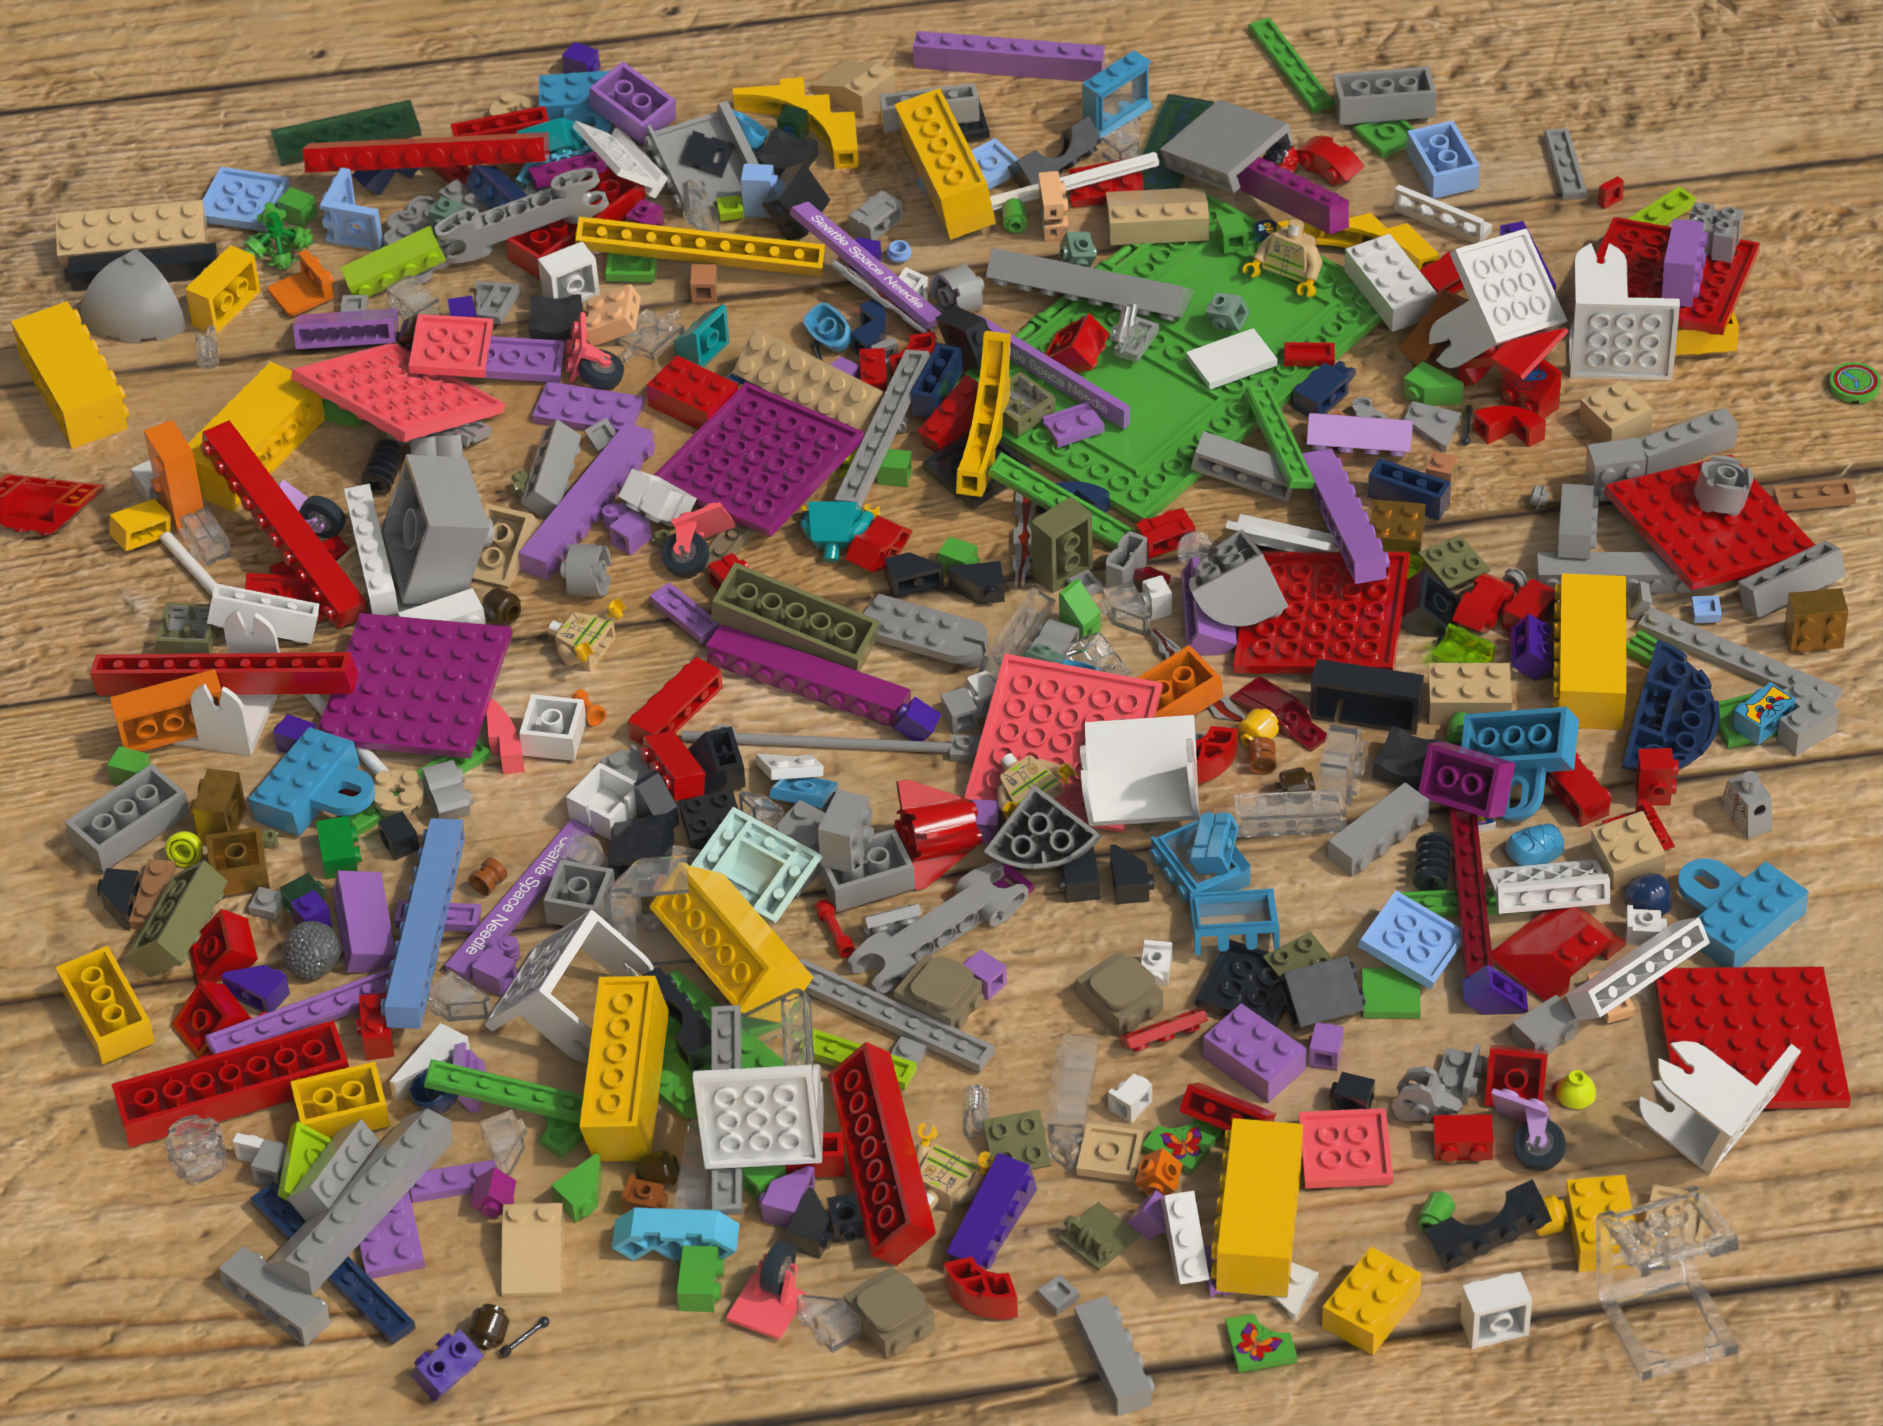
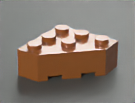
[1399,289,1469,369]

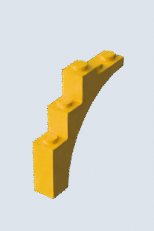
[733,77,859,169]
[1276,213,1440,271]
[956,331,1011,497]

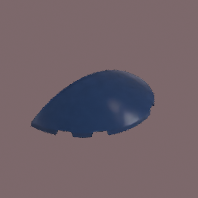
[1621,640,1720,772]

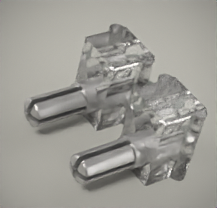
[1110,303,1148,353]

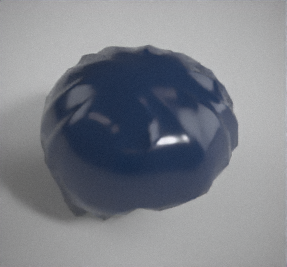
[1623,873,1672,917]
[408,1069,457,1115]

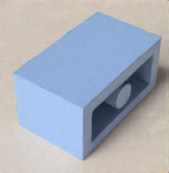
[741,164,778,218]

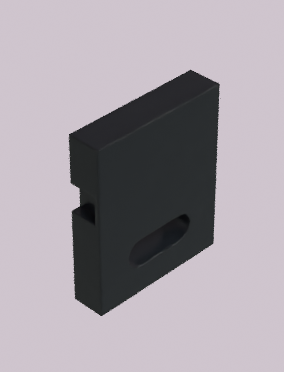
[681,130,735,178]

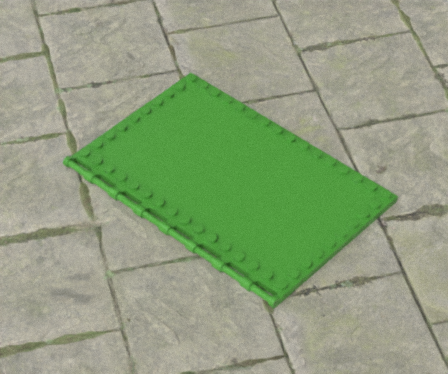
[953,187,1383,522]

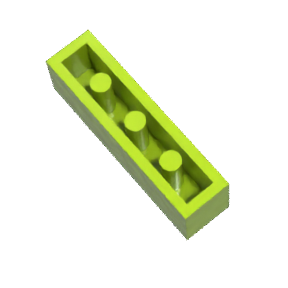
[341,226,447,298]

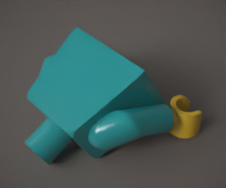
[800,501,881,563]

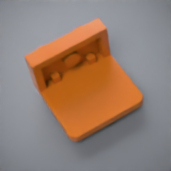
[268,249,334,317]

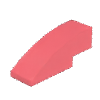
[487,698,525,774]

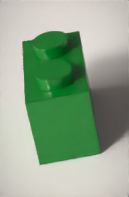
[316,816,362,880]

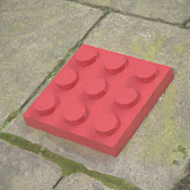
[409,314,493,378]
[1299,1108,1393,1189]

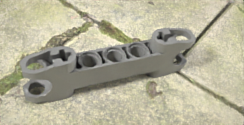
[434,168,609,264]
[847,862,1028,996]

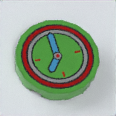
[1829,362,1881,403]

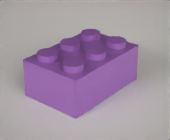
[590,61,676,145]
[1662,219,1708,307]
[1203,1003,1306,1103]

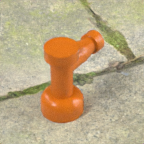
[572,689,607,726]

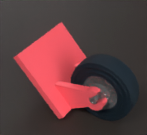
[564,312,624,389]
[662,502,736,577]
[726,1240,806,1340]

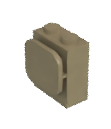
[1076,951,1163,1037]
[894,954,984,1029]
[843,1266,935,1359]

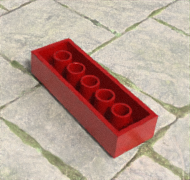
[506,165,646,280]

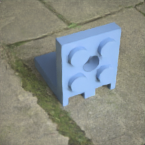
[320,168,384,251]

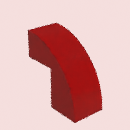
[1473,405,1546,447]

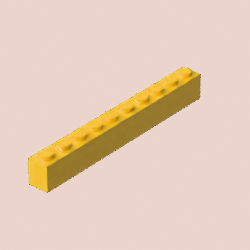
[576,217,826,277]

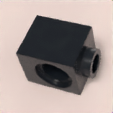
[378,811,419,861]
[1329,1072,1375,1110]
[827,1192,864,1243]

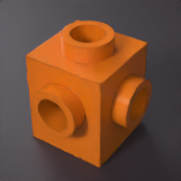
[1135,1148,1183,1196]

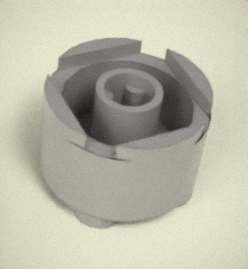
[929,263,985,313]
[1694,456,1753,516]
[560,544,611,597]

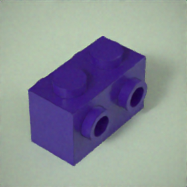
[1511,614,1554,681]
[411,1330,484,1402]

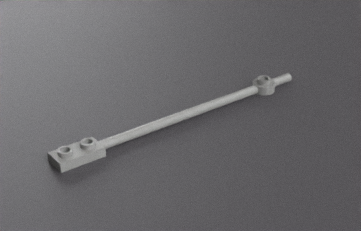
[682,724,981,763]

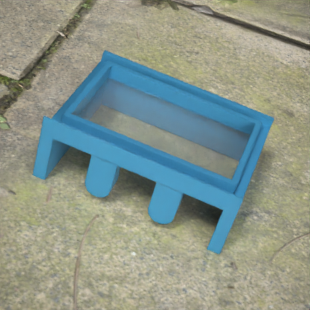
[1082,50,1153,139]
[1149,811,1250,907]
[1190,889,1280,955]

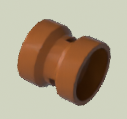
[1249,737,1277,775]
[469,857,508,896]

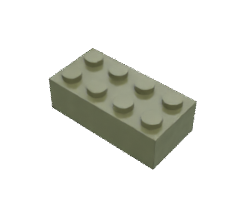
[126,860,228,978]

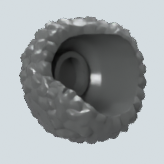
[282,921,342,981]

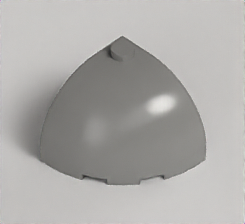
[81,249,187,343]
[1189,529,1288,626]
[984,785,1102,870]

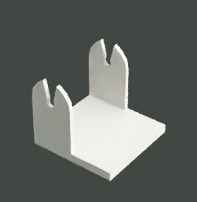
[1429,229,1567,368]
[1569,243,1680,381]
[172,610,280,756]
[1080,715,1199,826]
[484,909,654,1064]
[1639,1041,1801,1175]
[693,1064,824,1169]

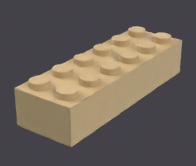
[55,200,208,271]
[732,327,885,435]

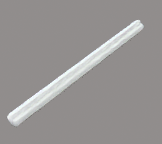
[990,152,1159,211]

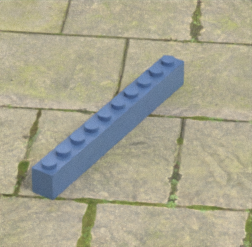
[381,818,465,1029]

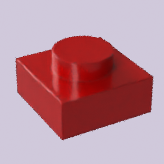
[1598,176,1624,209]

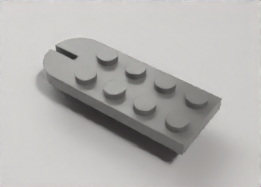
[863,594,989,668]

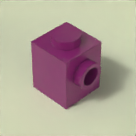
[626,199,664,226]
[470,1167,517,1220]

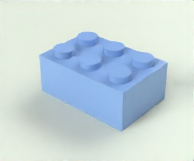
[1406,120,1480,199]

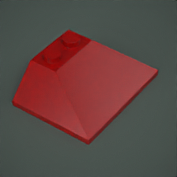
[1457,328,1569,386]
[0,474,104,535]
[1492,907,1627,1002]

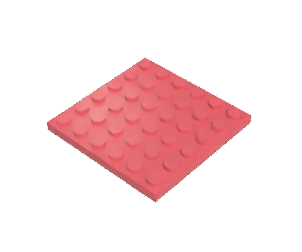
[291,343,505,442]
[964,653,1163,834]

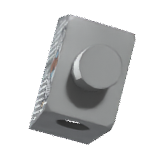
[1721,771,1772,840]

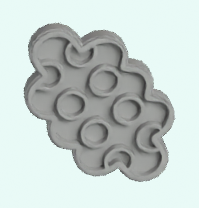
[383,196,457,285]

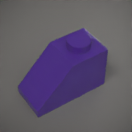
[221,965,290,1013]
[1463,965,1528,1015]

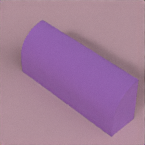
[293,308,398,349]
[1181,556,1237,656]
[332,871,395,973]

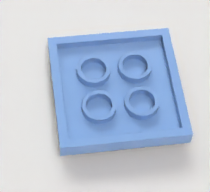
[203,167,290,232]
[1357,891,1461,990]

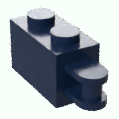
[1292,361,1356,417]

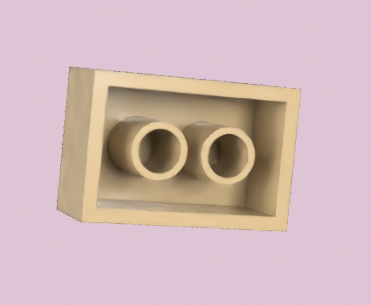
[1427,663,1512,725]

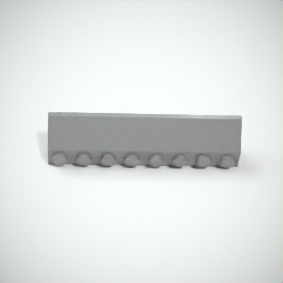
[986,247,1194,321]
[264,1108,453,1295]

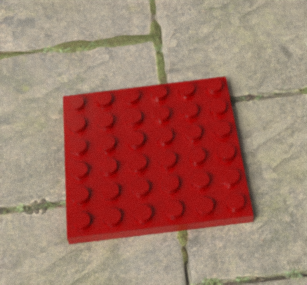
[1574,217,1760,335]
[1603,454,1815,591]
[1233,552,1411,674]
[1654,966,1851,1109]

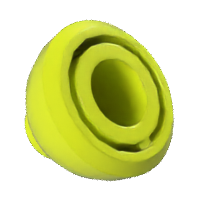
[165,831,203,868]
[1556,1070,1596,1109]

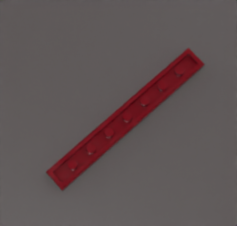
[1448,808,1494,979]

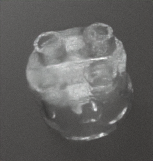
[165,1115,228,1185]

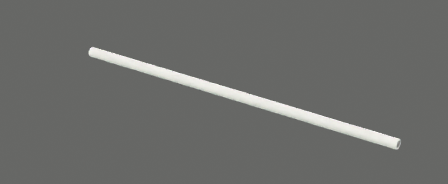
[160,532,390,775]

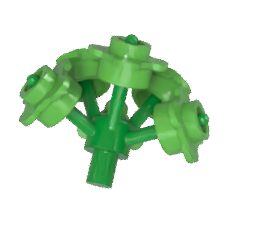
[243,202,313,270]

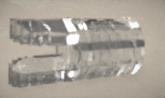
[194,325,219,369]
[963,1085,990,1141]

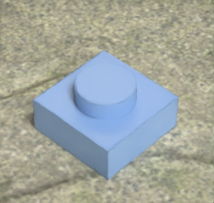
[1691,596,1722,623]

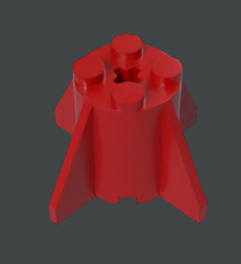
[894,779,982,891]

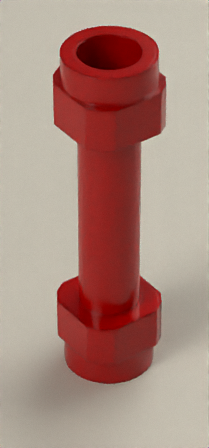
[814,899,855,958]

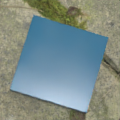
[770,777,838,808]

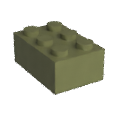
[1031,497,1093,593]

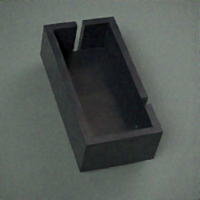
[1310,659,1424,735]

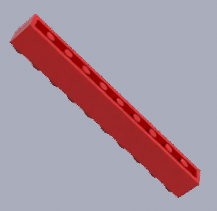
[303,132,550,173]
[200,420,366,629]
[89,652,358,696]

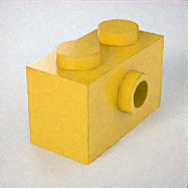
[109,499,171,551]

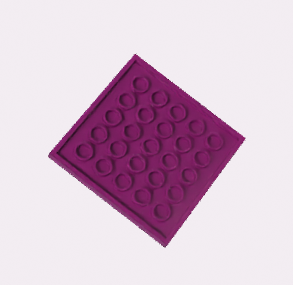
[654,382,865,537]
[318,613,513,759]

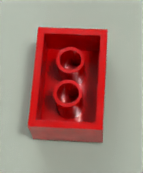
[646,355,738,430]

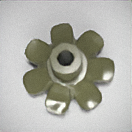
[511,470,529,499]

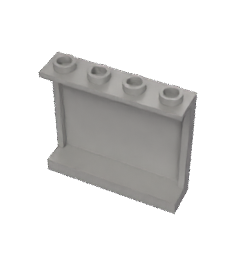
[1160,99,1293,193]
[644,101,758,217]

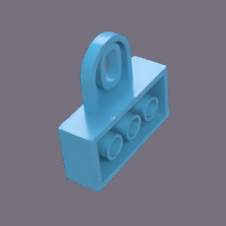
[539,71,613,146]
[1461,707,1579,822]
[249,727,376,836]
[1678,858,1809,967]

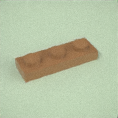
[1772,478,1856,511]
[129,859,177,929]

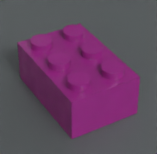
[1418,742,1516,818]

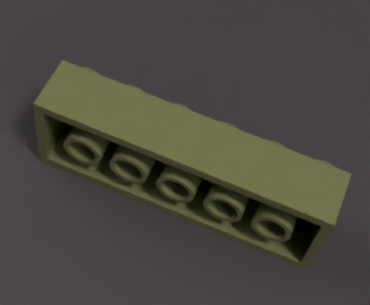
[711,563,880,672]

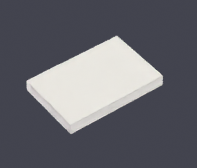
[1186,328,1277,390]

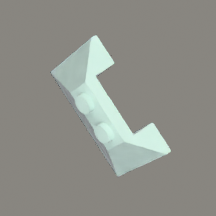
[691,807,822,924]

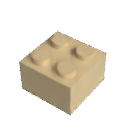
[1579,379,1653,443]
[1591,811,1666,890]

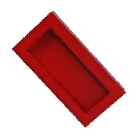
[1284,342,1335,366]

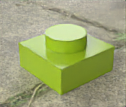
[716,195,744,221]

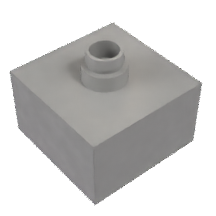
[381,454,494,604]

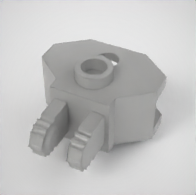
[1392,1066,1463,1122]

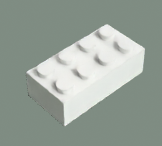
[1345,234,1438,332]

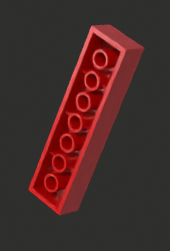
[111,1020,349,1148]
[828,1042,937,1266]

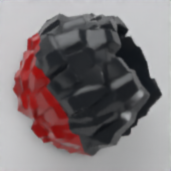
[1262,141,1299,173]

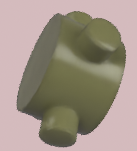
[652,529,671,548]
[261,829,279,849]

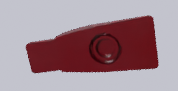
[1230,677,1328,752]

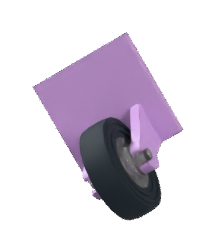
[279,479,346,538]
[1491,1088,1566,1171]

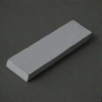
[1544,128,1587,201]

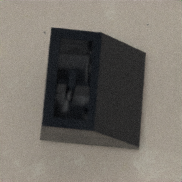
[688,726,746,798]

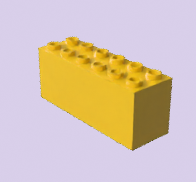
[894,88,996,240]
[11,301,130,449]
[188,362,325,512]
[1552,573,1626,730]
[649,863,814,1021]
[580,976,669,1162]
[1211,1118,1303,1297]

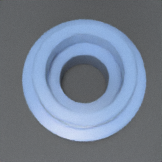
[887,240,912,263]

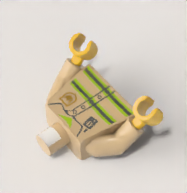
[1243,219,1322,297]
[548,598,626,672]
[997,753,1078,821]
[915,1123,996,1212]

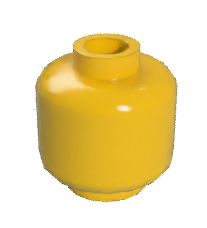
[1238,709,1279,747]
[1535,1195,1570,1237]

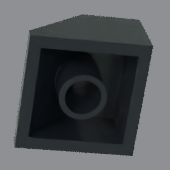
[1401,569,1461,639]

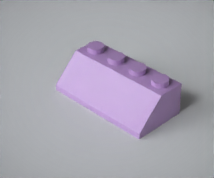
[1307,413,1413,457]

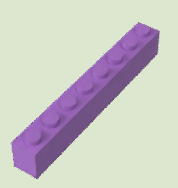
[913,31,1105,82]
[519,422,655,581]
[1302,448,1390,584]

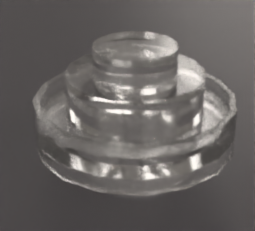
[1176,531,1216,566]

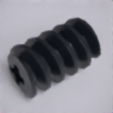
[361,439,404,495]
[1413,832,1451,891]

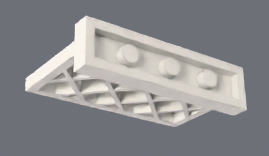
[572,121,668,198]
[1226,514,1339,552]
[1487,859,1610,914]

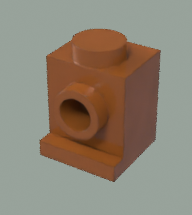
[621,1174,668,1215]

